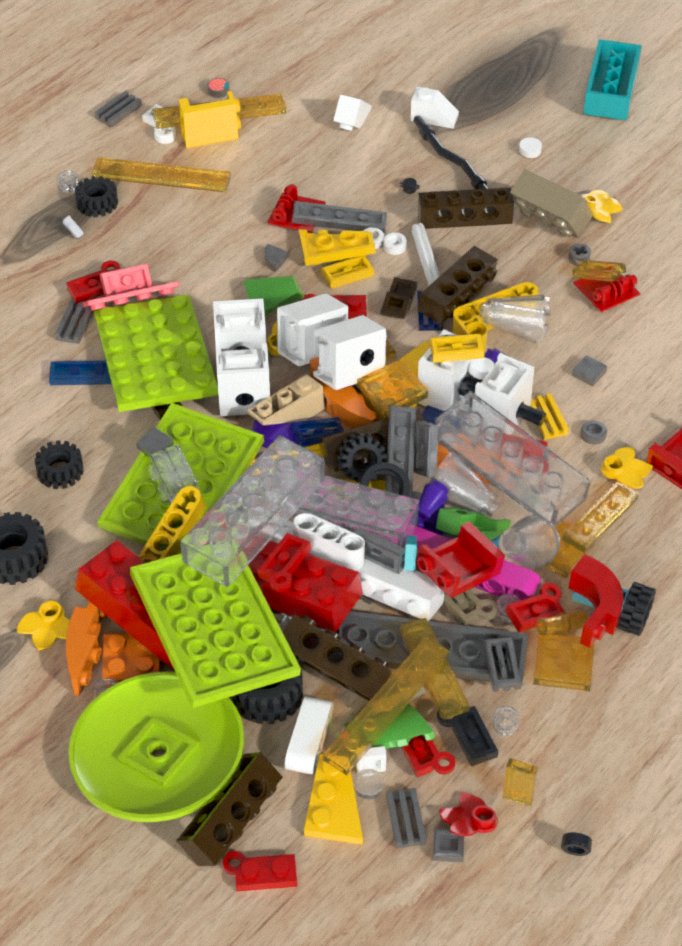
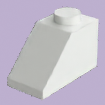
[411,87,459,129]
[333,95,372,131]

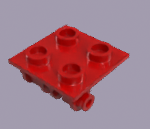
[267,184,326,233]
[573,265,641,313]

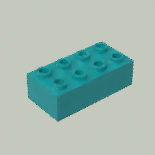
[583,39,642,120]

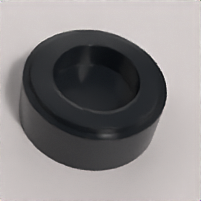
[561,832,592,856]

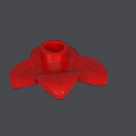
[439,792,498,836]

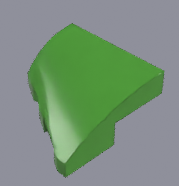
[243,275,305,316]
[436,507,511,541]
[356,703,435,750]

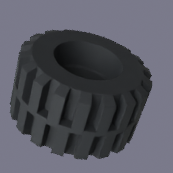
[0,512,48,585]
[232,659,303,724]

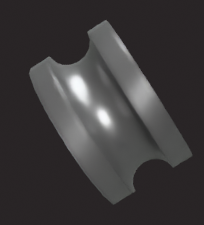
[569,243,591,266]

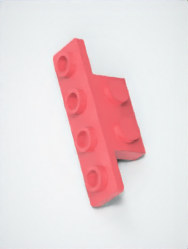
[83,264,180,311]

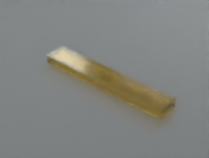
[152,94,287,129]
[92,157,231,193]
[323,637,449,776]

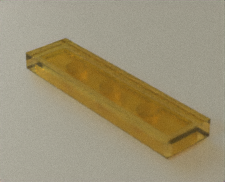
[562,481,639,553]
[400,618,470,719]

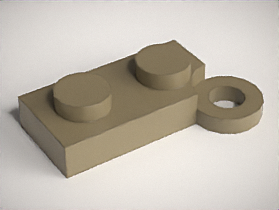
[443,589,498,626]

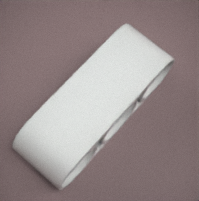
[293,513,365,571]
[284,696,334,775]

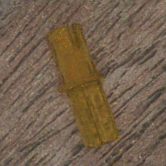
[536,612,589,636]

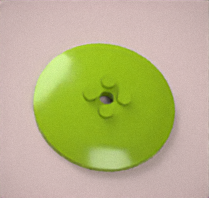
[68,672,245,822]

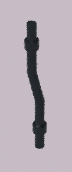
[413,116,489,189]

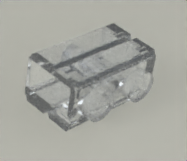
[148,445,200,505]

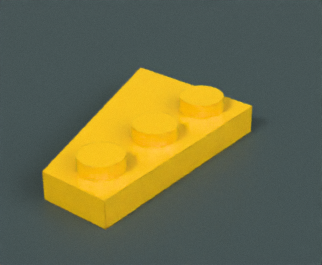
[299,229,376,266]
[304,754,363,845]

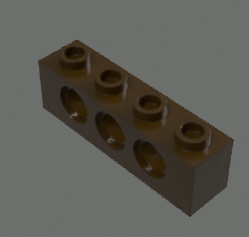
[418,188,514,229]
[417,246,498,325]
[318,408,424,472]
[282,615,393,704]
[176,752,283,866]

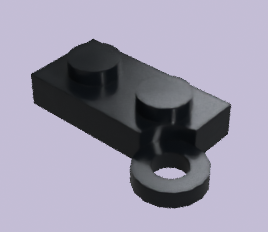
[436,705,498,767]

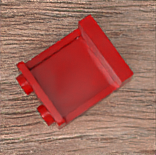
[646,428,682,489]
[416,522,505,598]

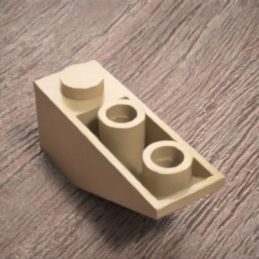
[247,374,326,425]

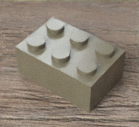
[510,169,593,238]

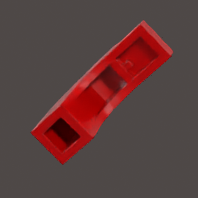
[568,554,624,648]

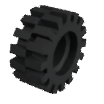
[75,176,118,217]
[336,433,387,483]
[35,440,84,489]
[618,582,656,636]

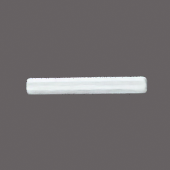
[412,223,440,286]

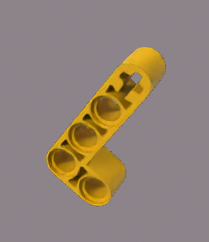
[452,282,539,351]
[138,486,206,563]

